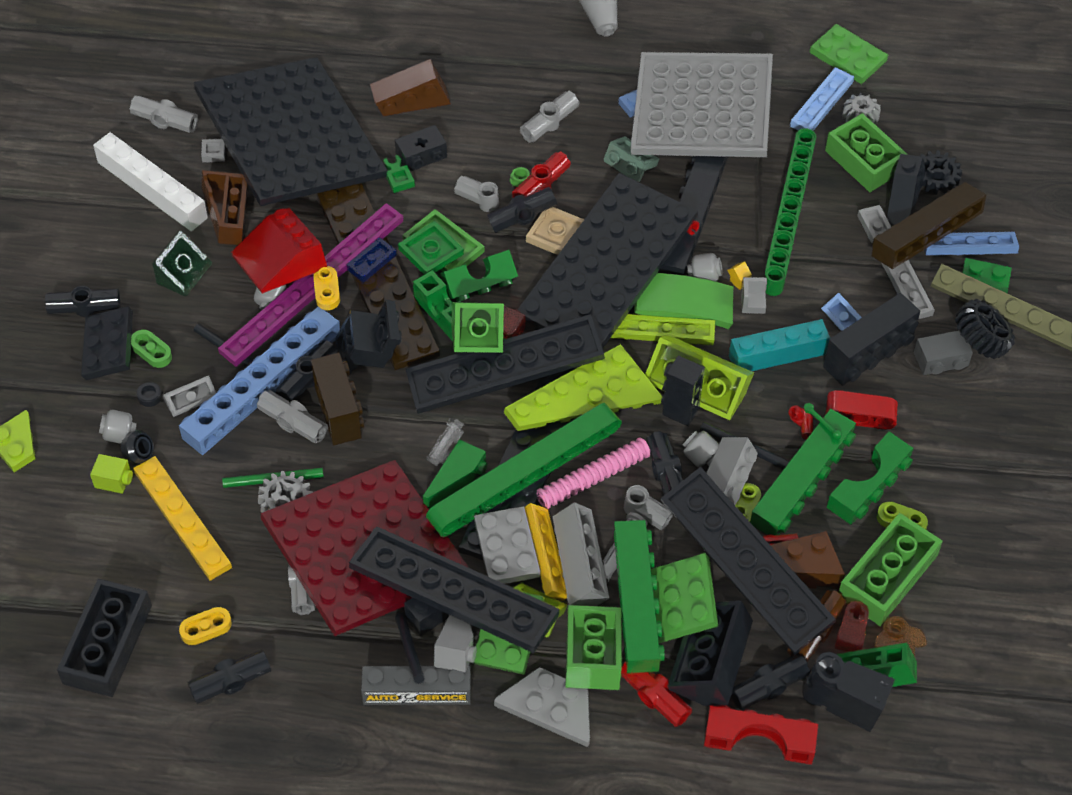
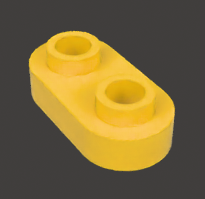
[314,266,340,310]
[179,607,232,645]

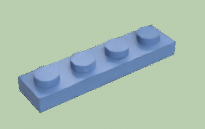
[924,232,1019,256]

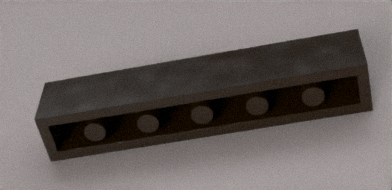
[871,182,987,269]

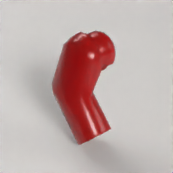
[788,405,813,439]

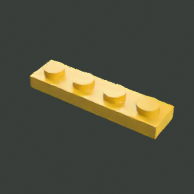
[524,503,567,601]

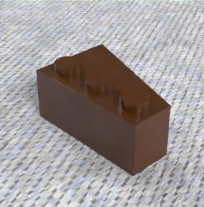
[370,59,451,116]
[202,170,248,245]
[770,531,845,589]

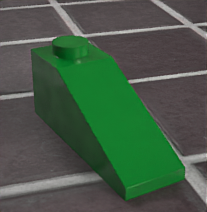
[423,440,488,509]
[837,643,917,687]

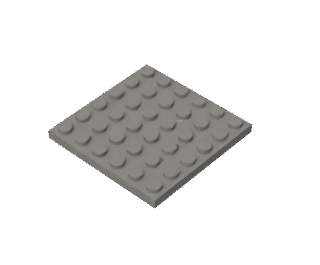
[631,52,773,157]

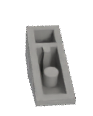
[434,615,477,672]

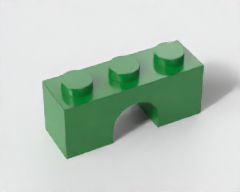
[440,250,518,302]
[413,270,461,341]

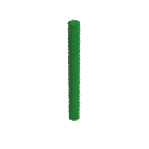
[222,468,324,488]

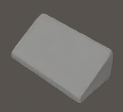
[162,375,216,417]

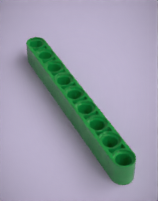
[764,128,816,296]
[426,403,622,537]

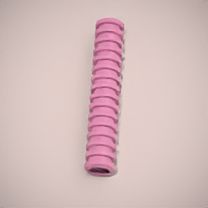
[537,437,650,509]

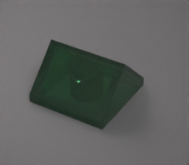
[152,230,212,296]

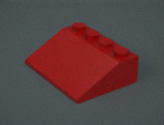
[231,208,327,294]

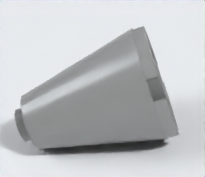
[579,0,617,36]

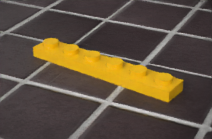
[133,456,232,581]

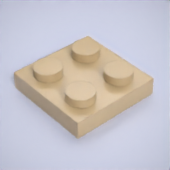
[526,207,584,255]

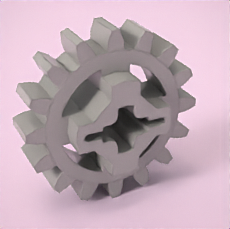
[258,471,313,513]

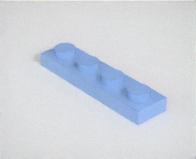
[790,67,854,131]

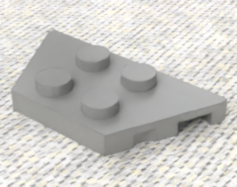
[494,667,590,747]

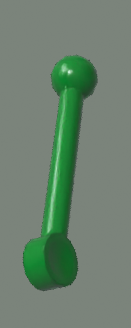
[804,403,842,439]

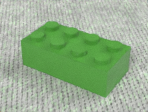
[839,513,943,626]

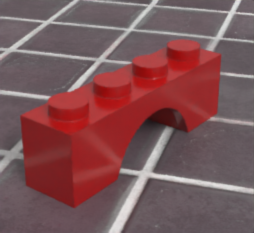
[704,705,818,765]

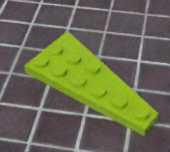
[504,344,662,431]

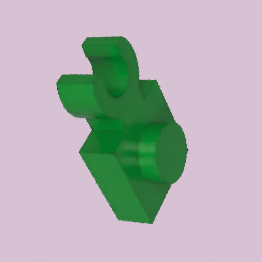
[384,155,415,193]

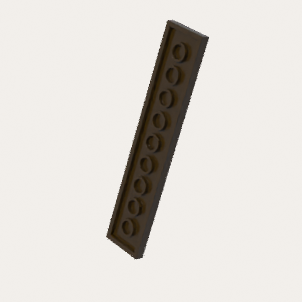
[317,183,440,370]

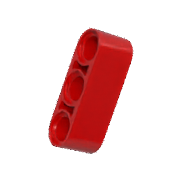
[826,390,898,429]

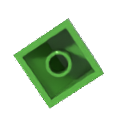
[451,302,504,353]

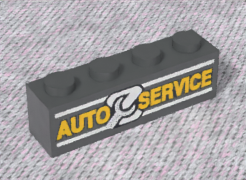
[361,666,471,705]

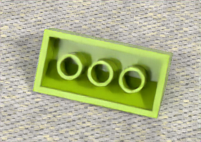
[645,335,754,420]

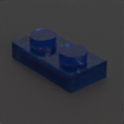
[346,237,397,283]

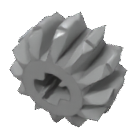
[842,93,881,124]

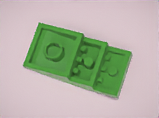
[635,273,733,329]

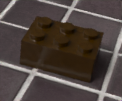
[311,353,364,446]

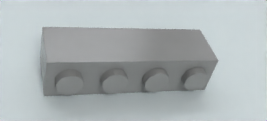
[707,437,758,505]
[553,503,609,606]

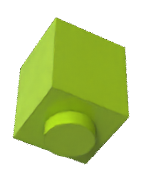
[90,454,133,494]

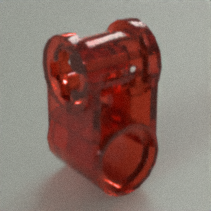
[834,601,869,652]

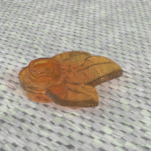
[875,616,927,657]

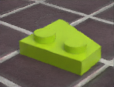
[0,410,35,472]

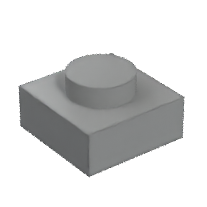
[201,139,226,162]

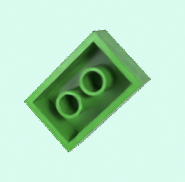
[825,113,908,192]
[565,605,621,690]

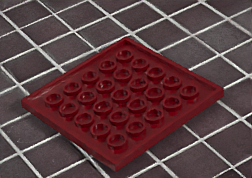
[261,460,469,636]

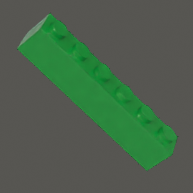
[750,409,856,535]
[614,520,664,673]

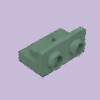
[604,136,659,182]

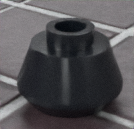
[121,430,153,464]

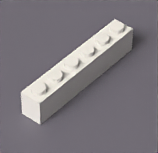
[93,132,208,231]

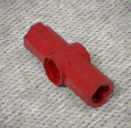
[512,151,571,198]
[621,661,692,727]

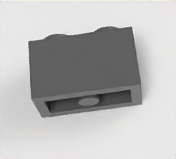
[913,331,973,375]

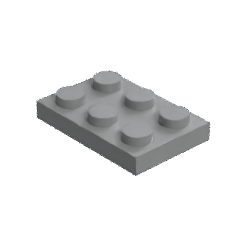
[474,506,540,584]

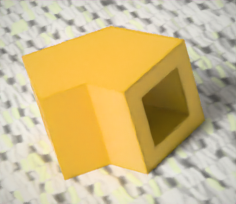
[727,262,752,290]

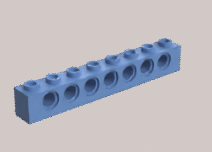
[179,307,340,455]

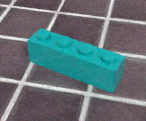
[729,319,830,371]

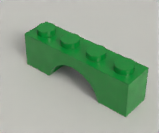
[827,432,913,525]

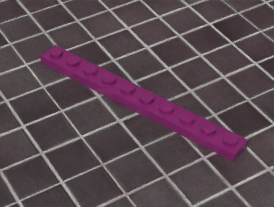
[218,203,404,367]

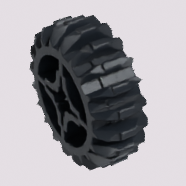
[955,299,1015,359]

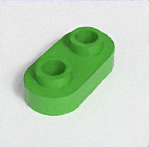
[131,330,172,368]

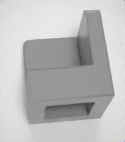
[741,277,767,314]

